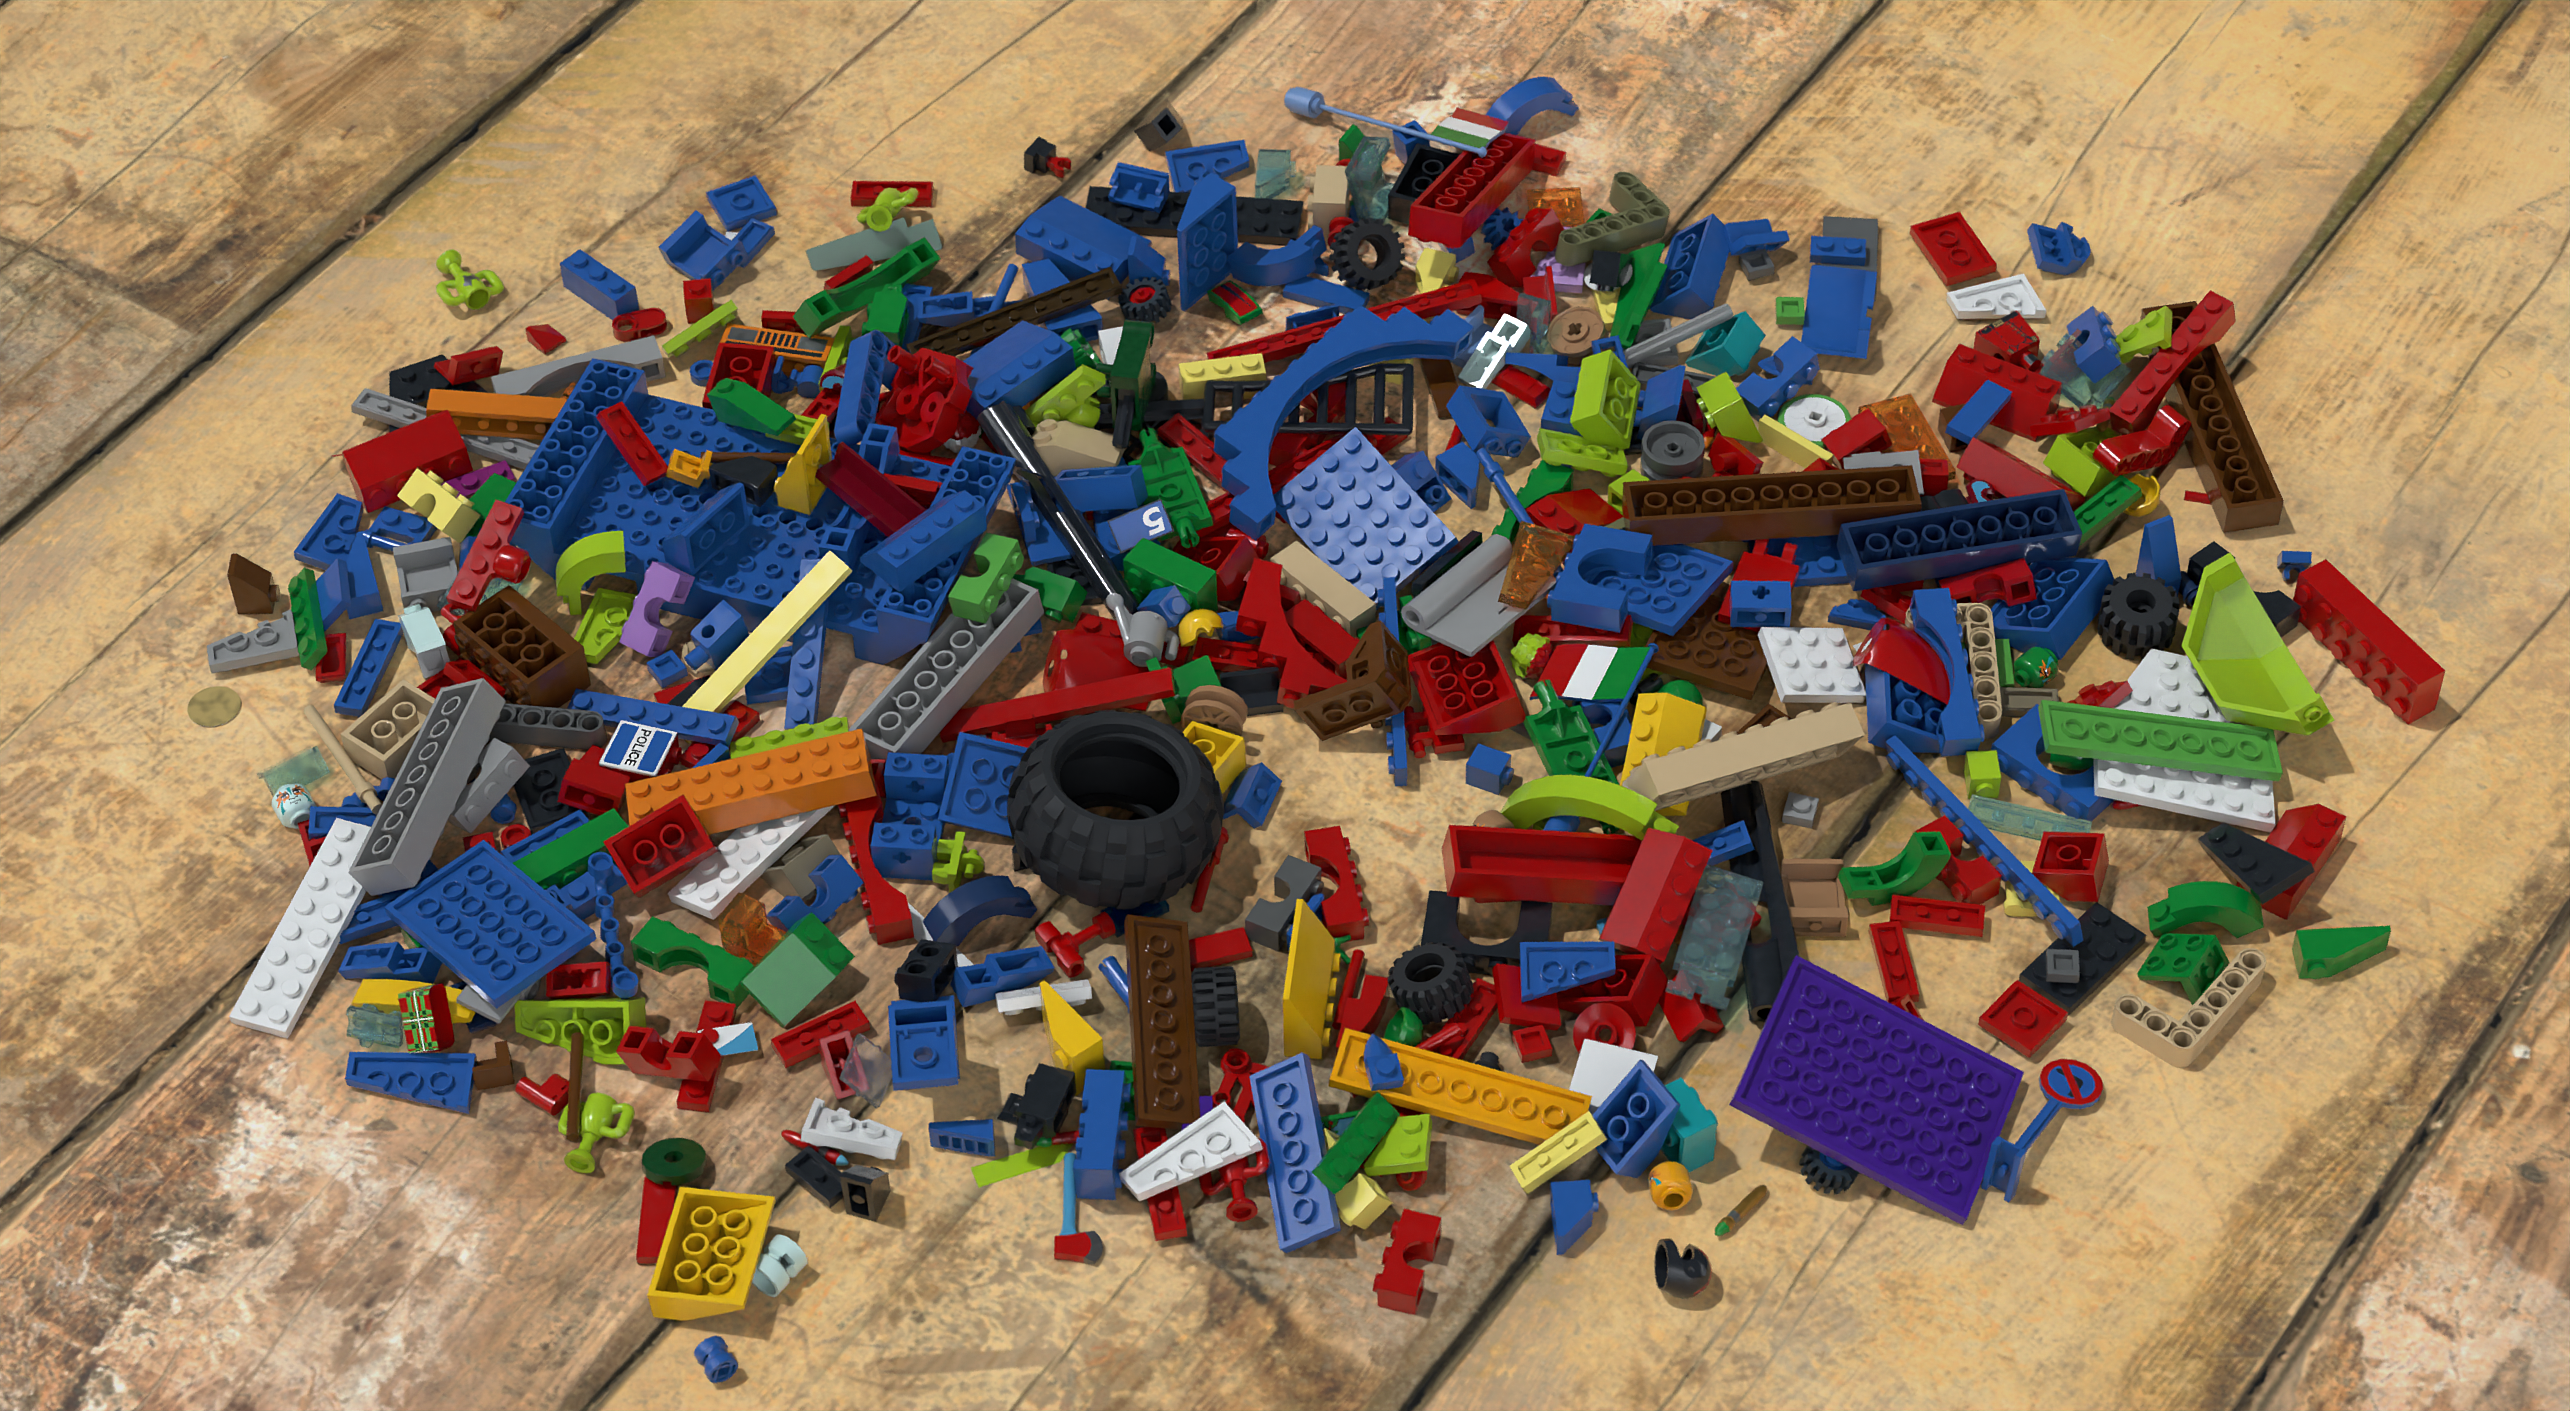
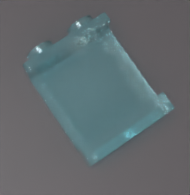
[1345,136,1394,221]
[2039,329,2131,409]

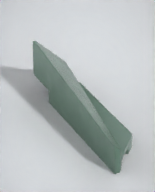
[805,217,942,271]

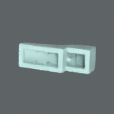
[1458,313,1532,389]

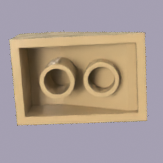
[1032,419,1125,479]

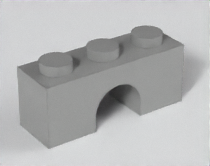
[448,738,530,834]

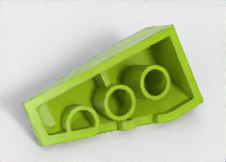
[515,997,646,1064]

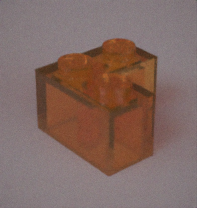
[718,892,786,966]

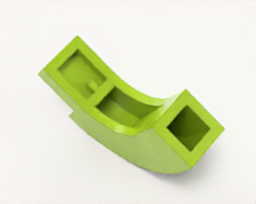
[556,531,626,615]

